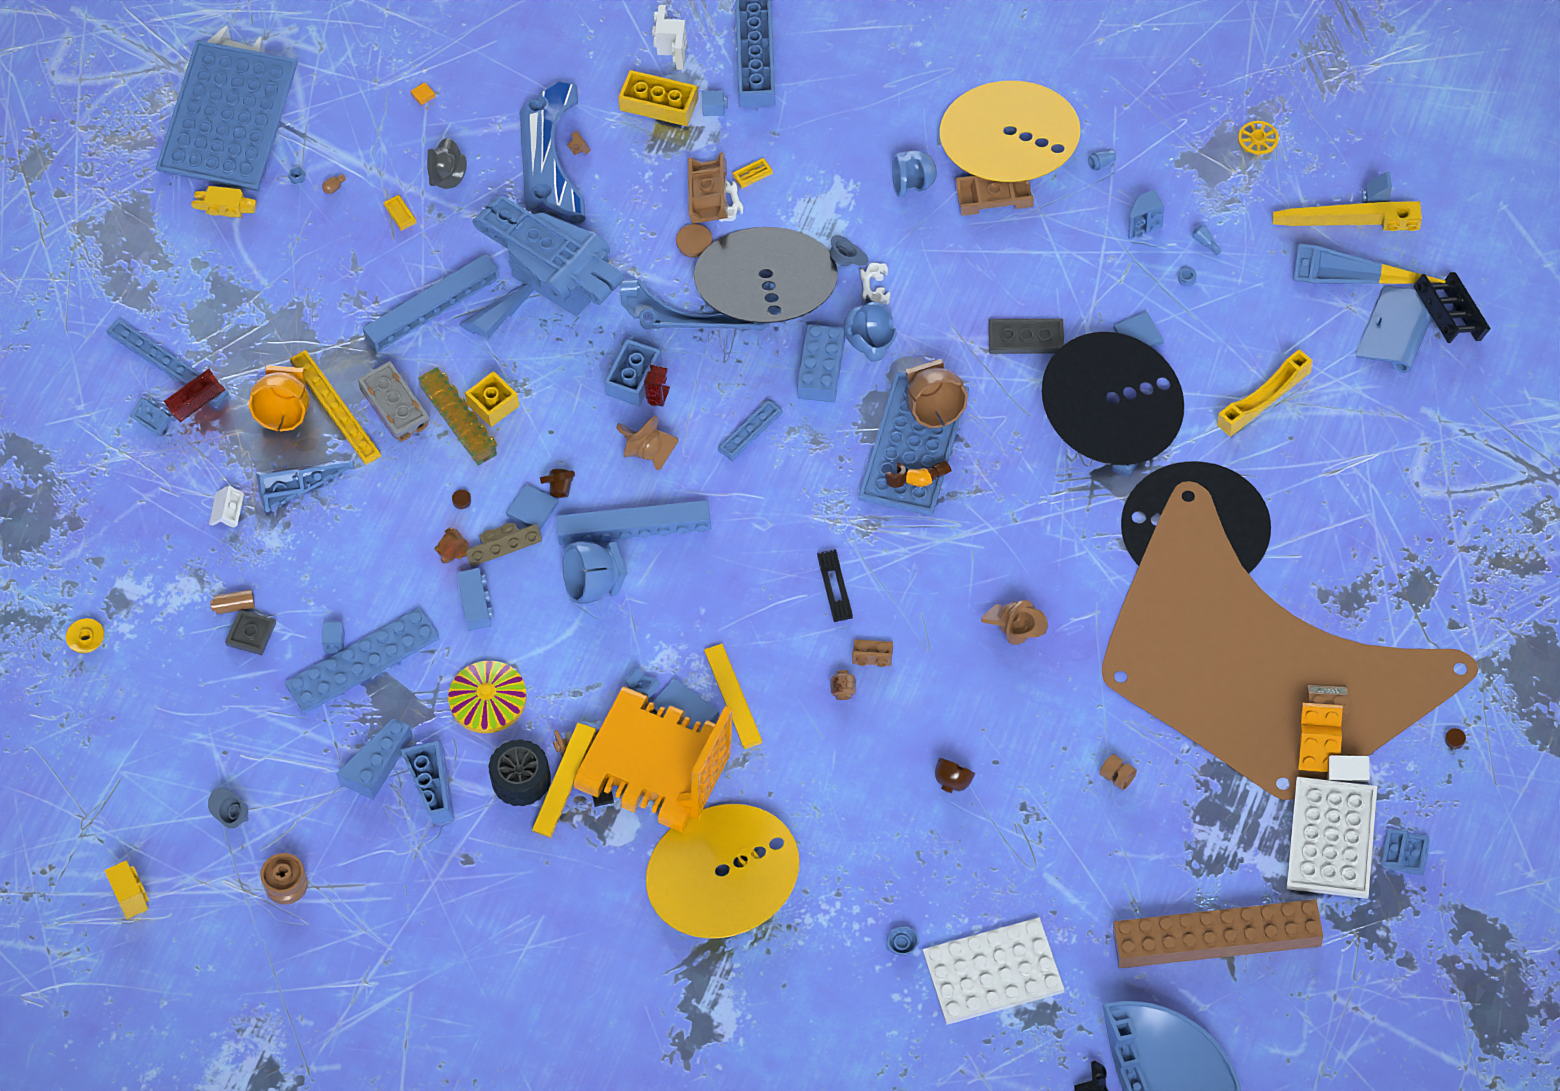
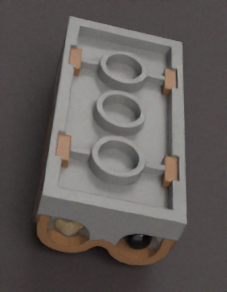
[358,361,429,442]

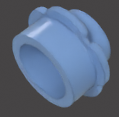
[288,167,306,184]

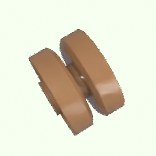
[260,853,308,905]

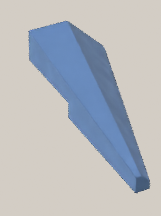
[460,284,534,339]
[256,460,354,512]

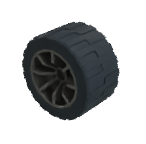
[488,739,551,806]

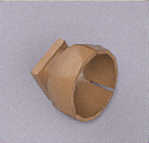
[906,359,968,428]

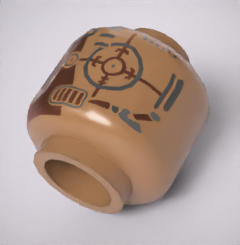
[830,670,856,700]

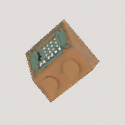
[1307,685,1349,724]

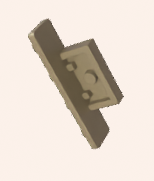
[465,522,542,567]

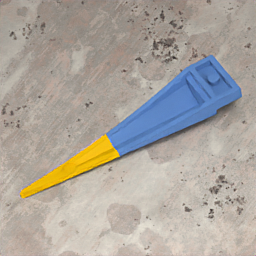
[1294,243,1446,284]

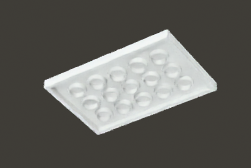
[1286,777,1377,899]
[923,917,1064,1025]

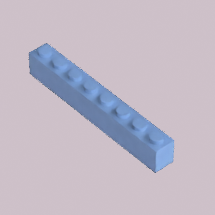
[363,254,499,353]
[556,500,711,545]

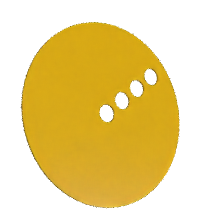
[940,81,1080,182]
[646,804,800,939]

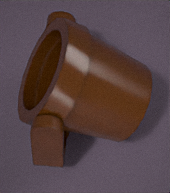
[539,469,575,498]

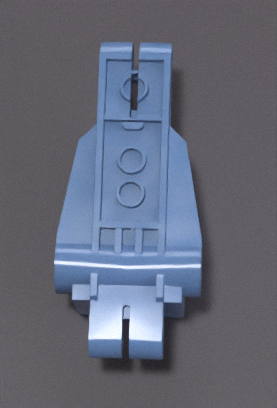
[472,195,624,317]

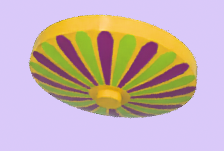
[448,661,527,733]

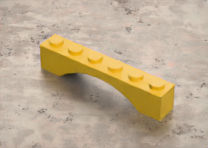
[1217,349,1313,437]

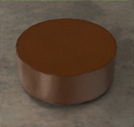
[452,490,471,509]
[1445,728,1466,749]

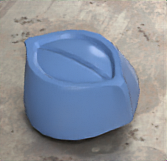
[886,927,920,956]

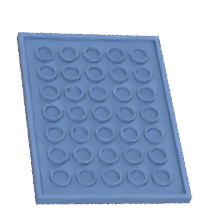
[156,40,298,192]

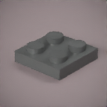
[225,610,276,655]

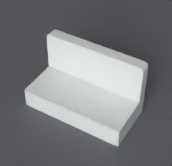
[209,485,244,528]
[1327,756,1370,782]

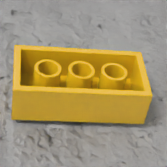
[618,70,699,126]

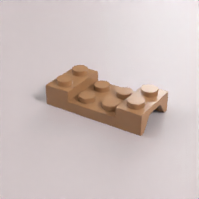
[688,152,728,224]
[956,176,1034,216]

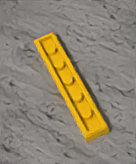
[704,644,762,750]
[532,722,597,838]

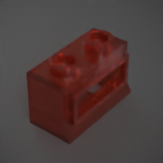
[644,364,670,407]

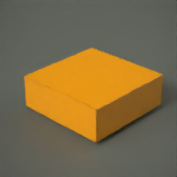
[410,82,436,106]

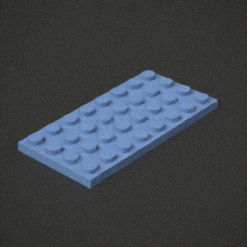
[859,372,969,516]

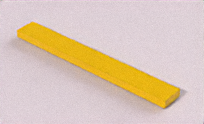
[290,350,381,465]

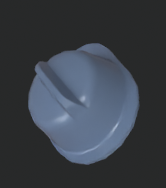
[829,235,869,266]
[208,788,249,828]

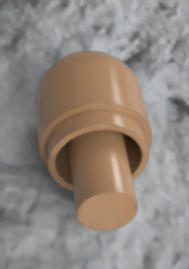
[322,174,346,194]

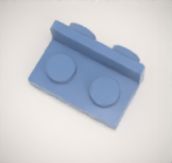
[130,397,176,436]

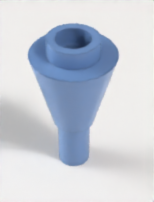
[1193,225,1222,255]

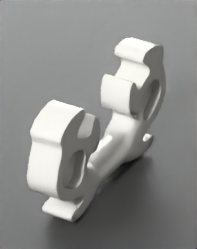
[719,180,744,222]
[860,263,890,305]

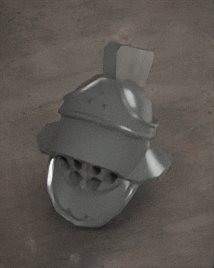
[427,138,467,189]

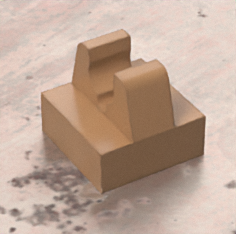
[567,131,591,155]

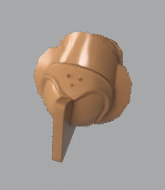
[616,415,679,470]
[981,600,1049,645]

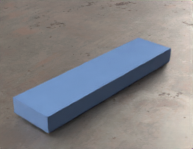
[718,399,783,461]

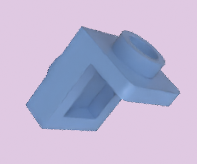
[625,668,660,699]

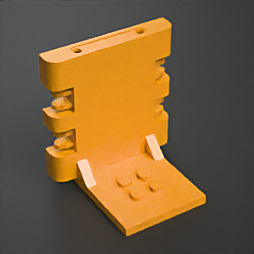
[574,686,732,833]

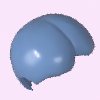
[844,302,897,362]

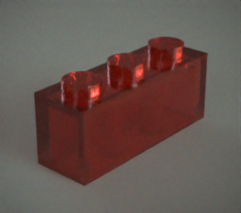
[164,369,226,423]

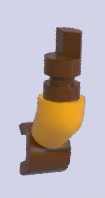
[885,460,952,488]

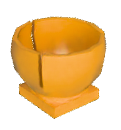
[248,365,310,432]

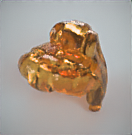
[434,527,469,564]

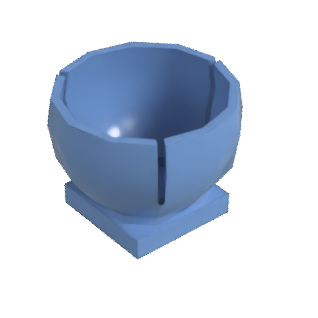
[562,541,628,604]

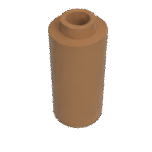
[210,589,255,615]

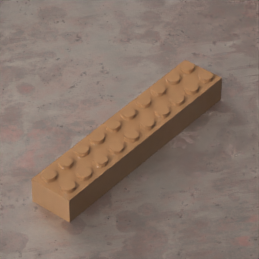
[1113,899,1324,969]

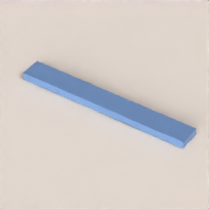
[106,319,229,408]

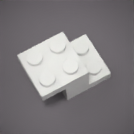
[652,5,687,70]

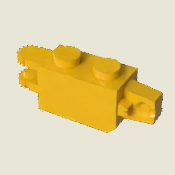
[191,186,257,218]

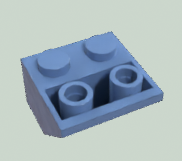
[1128,190,1164,239]

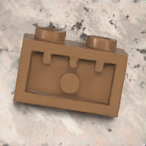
[852,639,893,667]

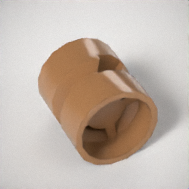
[1099,754,1137,791]

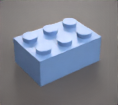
[604,339,662,406]

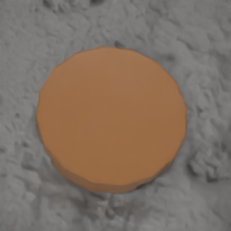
[676,224,713,258]

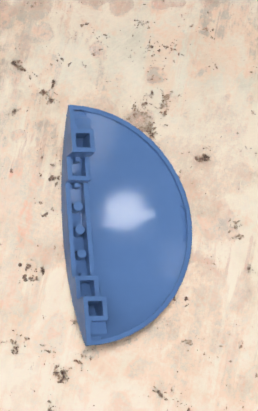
[1103,1001,1241,1091]

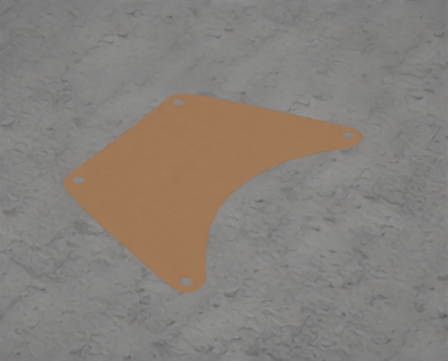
[1102,481,1478,800]

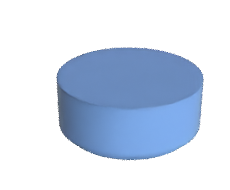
[1178,268,1197,286]

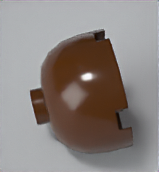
[935,758,976,794]

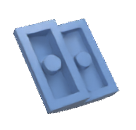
[1381,829,1430,876]

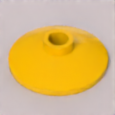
[65,618,104,653]

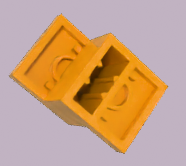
[1298,703,1343,772]

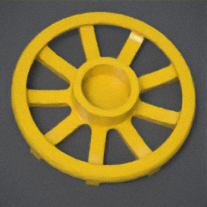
[1238,121,1279,156]

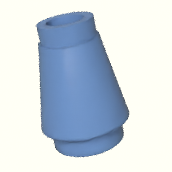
[1088,150,1116,170]

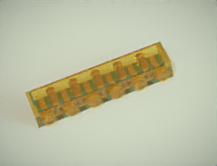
[418,367,497,466]

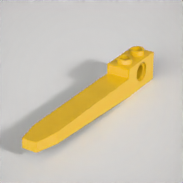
[1272,201,1422,231]

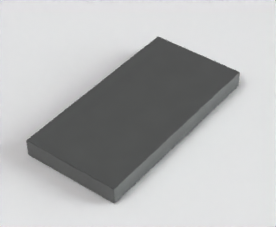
[989,319,1064,354]

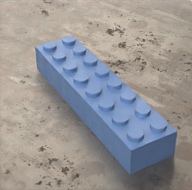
[736,0,776,107]

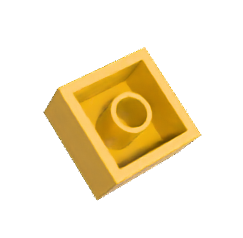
[465,371,520,427]
[104,860,149,920]

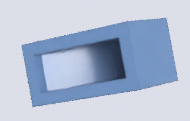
[1362,172,1392,203]

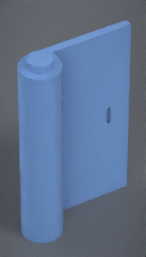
[1356,286,1432,373]

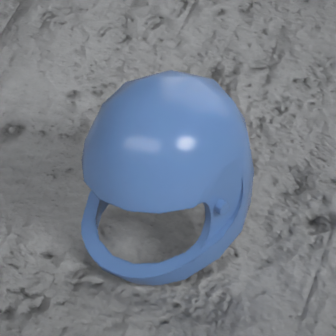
[892,150,937,197]

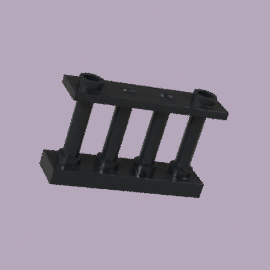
[1413,272,1491,343]

